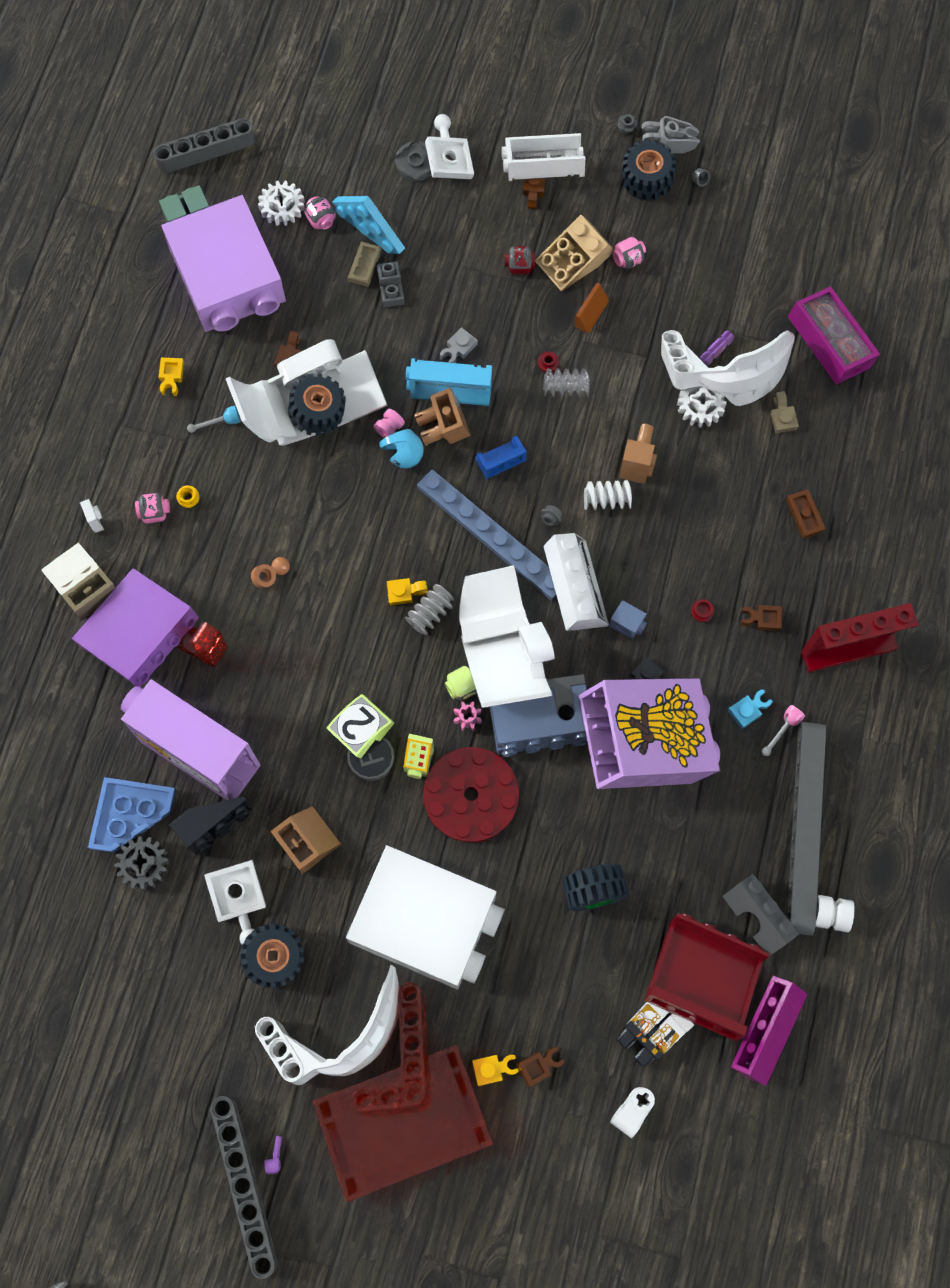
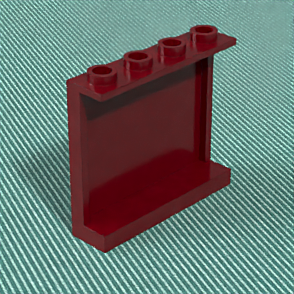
[801,603,919,673]
[644,913,769,1042]

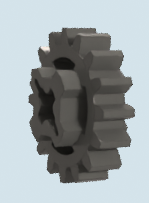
[114,836,170,891]

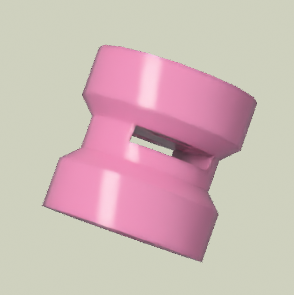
[374,409,405,438]

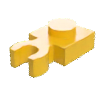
[159,357,184,396]
[472,1055,519,1086]

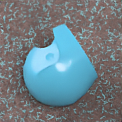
[379,429,424,469]

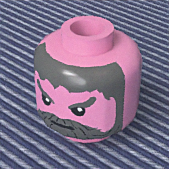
[304,196,336,229]
[612,237,646,270]
[135,492,170,524]

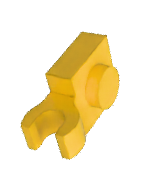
[387,578,428,606]

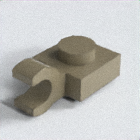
[770,391,799,433]

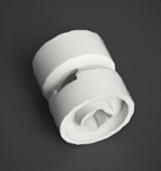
[815,895,854,932]

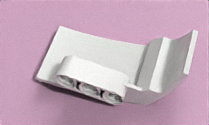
[226,339,388,446]
[459,565,555,708]

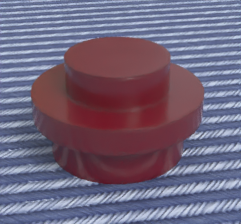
[691,599,714,622]

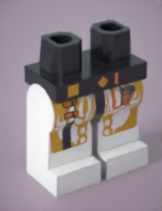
[617,1002,694,1068]

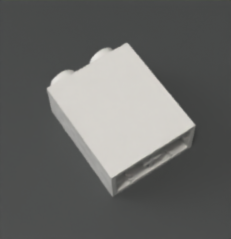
[346,845,505,990]

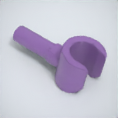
[265,1136,282,1174]

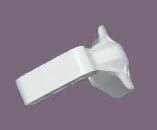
[661,330,795,406]
[255,965,401,1085]

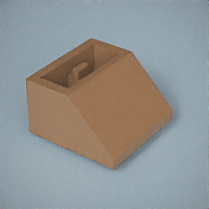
[271,806,341,874]

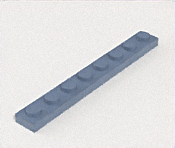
[417,469,557,601]

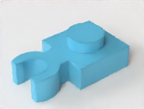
[728,690,773,729]

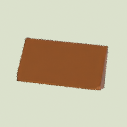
[575,283,609,333]

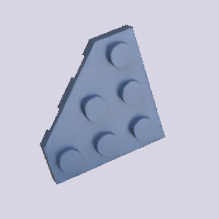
[88,777,176,853]

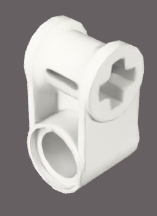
[610,1087,655,1138]

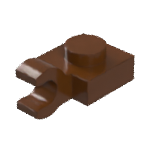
[523,178,545,209]
[274,331,302,368]

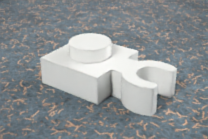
[80,499,104,533]

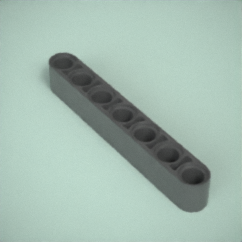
[211,1096,277,1279]

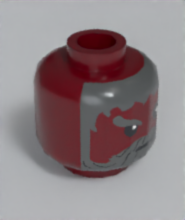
[504,246,535,274]

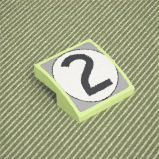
[327,694,394,758]

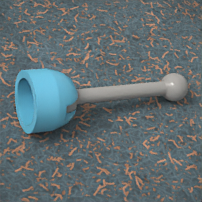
[187,405,241,433]

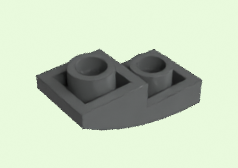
[377,261,405,308]

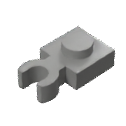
[440,327,478,363]

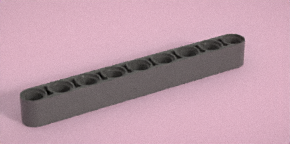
[787,722,826,936]

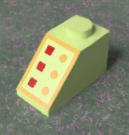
[403,734,434,779]

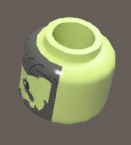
[445,666,477,701]

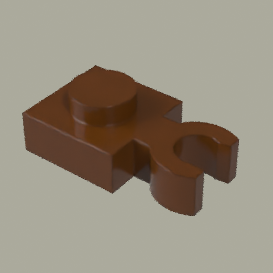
[740,605,782,631]
[516,1047,564,1087]

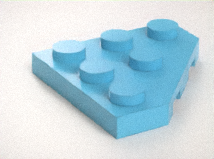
[332,196,405,254]

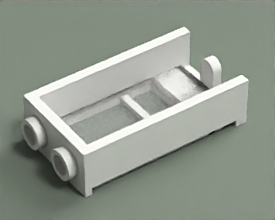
[502,133,585,181]

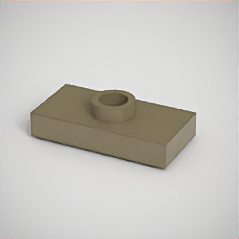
[348,242,382,287]

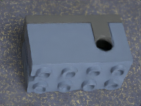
[489,674,587,757]

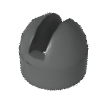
[691,168,710,187]

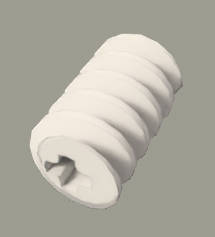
[584,480,632,510]

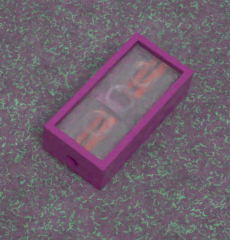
[788,286,880,385]

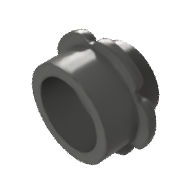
[618,114,638,135]
[540,505,562,526]

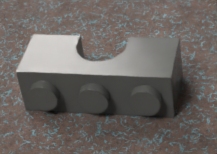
[722,874,799,956]

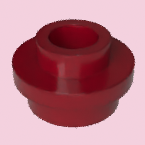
[537,352,559,373]

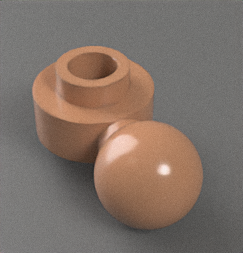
[251,557,290,588]

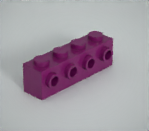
[731,976,808,1086]

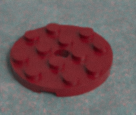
[423,747,519,843]

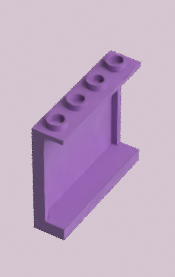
[72,568,199,687]

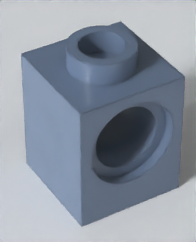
[609,600,647,640]

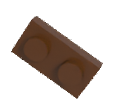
[786,489,826,539]

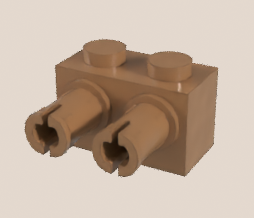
[415,388,471,446]
[619,424,657,484]

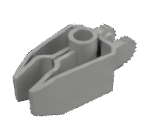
[642,116,700,153]

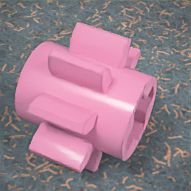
[454,702,482,731]

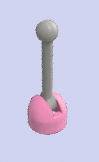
[762,705,805,756]

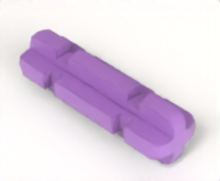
[700,331,734,366]

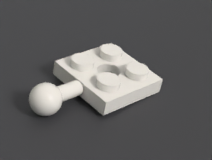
[425,114,474,179]
[204,859,266,944]

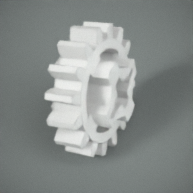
[258,181,305,226]
[677,386,726,428]

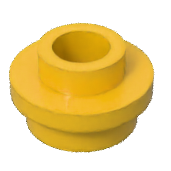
[176,486,199,508]

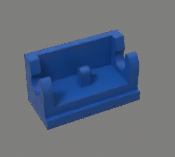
[475,436,527,479]

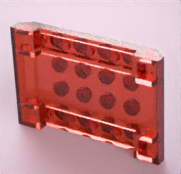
[313,1045,493,1203]

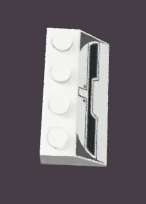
[544,533,609,631]

